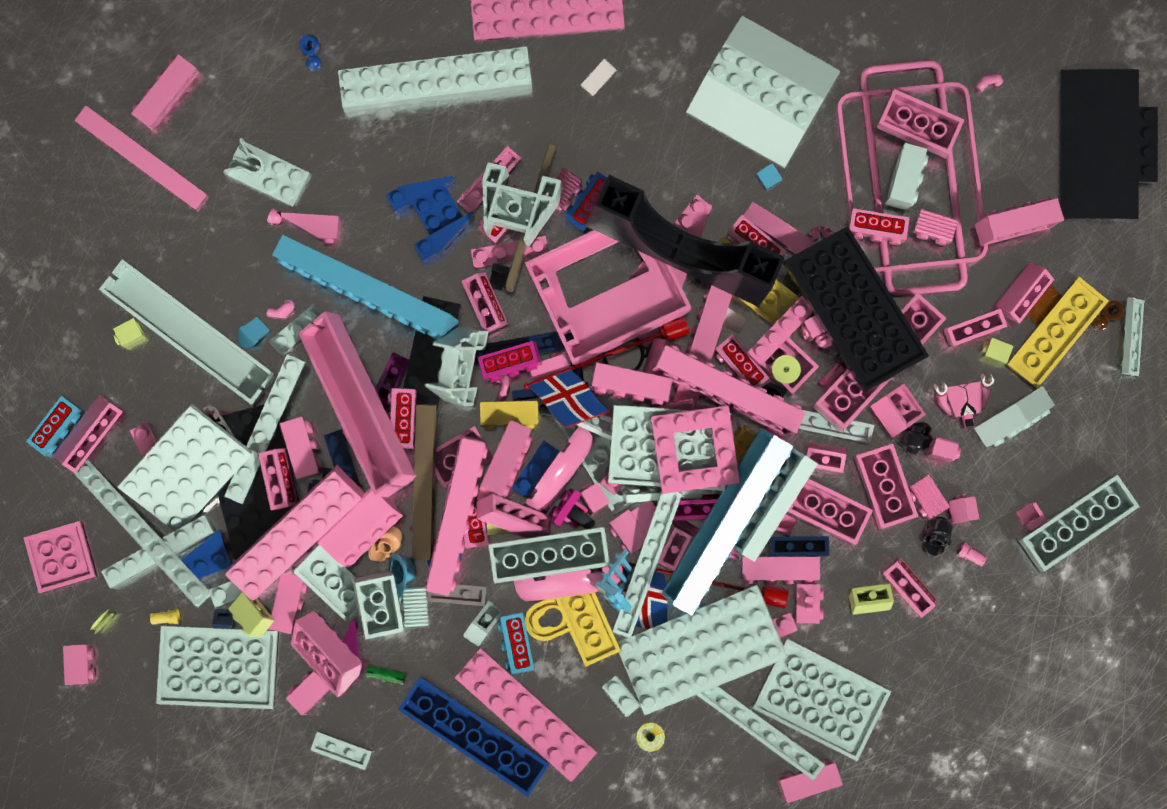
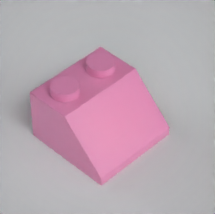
[870,384,926,438]

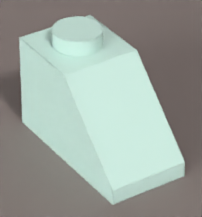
[463,601,504,647]

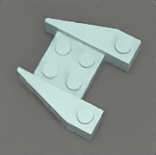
[482,162,564,247]
[425,326,489,406]

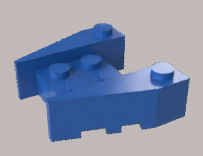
[385,176,475,264]

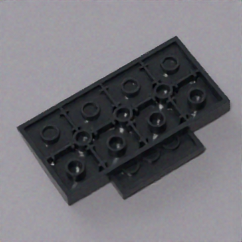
[1059,69,1158,222]

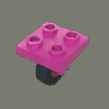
[548,488,595,530]

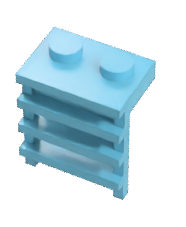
[595,549,635,613]

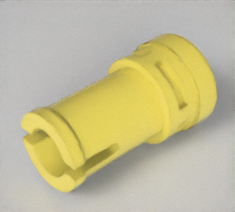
[150,608,180,625]

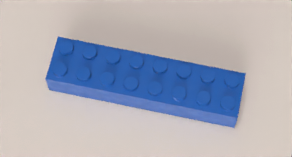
[398,677,550,797]

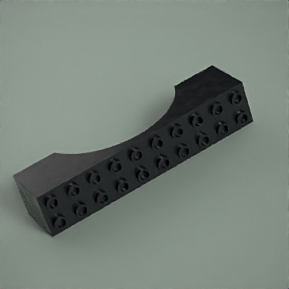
[584,175,785,307]

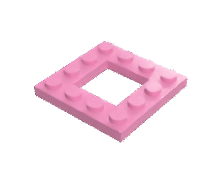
[651,406,740,494]

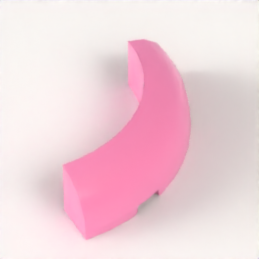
[523,426,594,514]
[514,565,623,602]

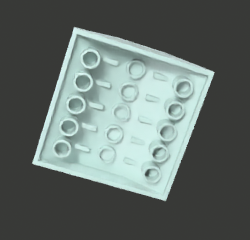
[686,16,840,168]

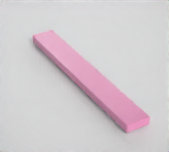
[74,106,208,210]

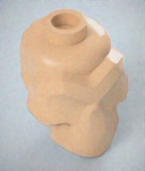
[369,526,403,562]

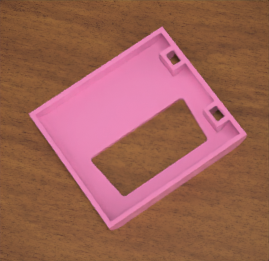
[525,230,691,365]

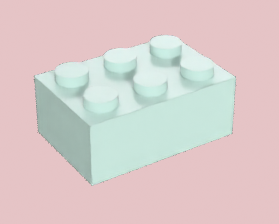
[885,143,929,211]
[352,571,404,639]

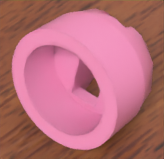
[267,208,282,225]

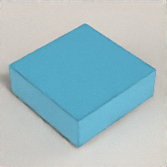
[756,163,783,190]

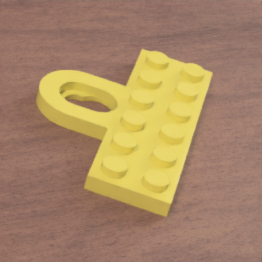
[525,593,621,667]

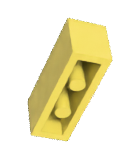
[480,401,539,430]

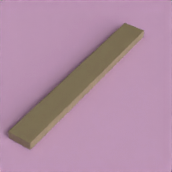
[505,144,556,292]
[412,404,437,560]

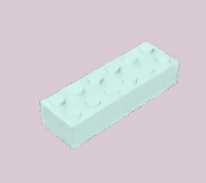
[732,447,818,562]
[1018,475,1140,572]
[488,527,610,584]

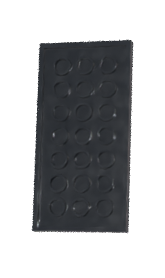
[783,226,929,394]
[211,404,313,561]

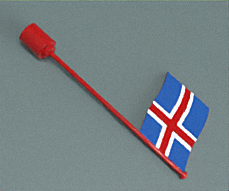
[524,316,690,428]
[616,559,790,629]

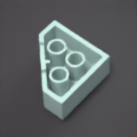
[974,386,1055,448]

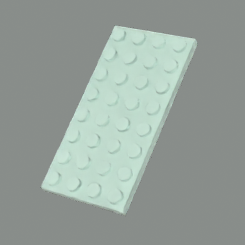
[617,585,788,715]

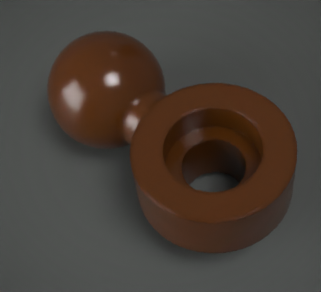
[1093,300,1125,330]

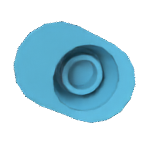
[389,553,415,599]

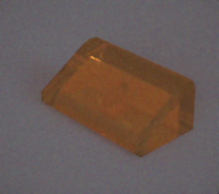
[1026,284,1062,325]

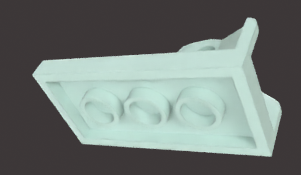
[223,138,310,208]
[291,543,358,624]

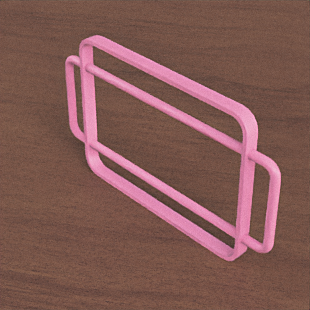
[837,60,988,296]

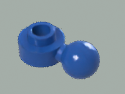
[299,35,321,70]

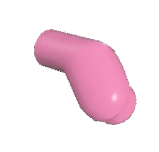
[974,73,1003,92]
[496,375,510,402]

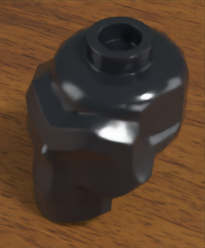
[901,422,933,455]
[922,517,953,557]

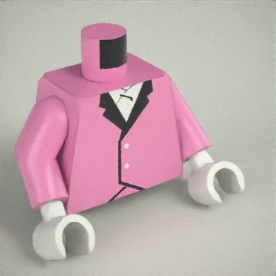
[933,374,994,428]

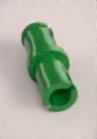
[365,664,406,685]

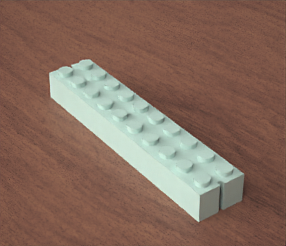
[338,47,532,112]
[99,259,277,406]

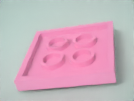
[24,521,96,593]

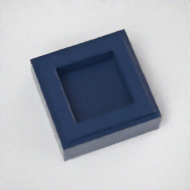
[212,609,234,629]

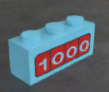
[26,396,83,457]
[497,613,535,675]

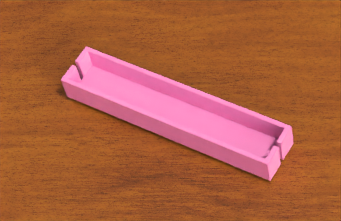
[298,312,417,497]

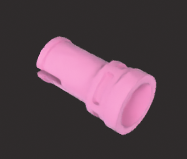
[818,363,845,391]
[957,542,987,567]

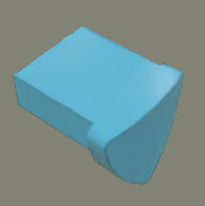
[238,317,270,347]

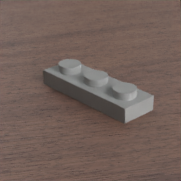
[427,584,487,606]

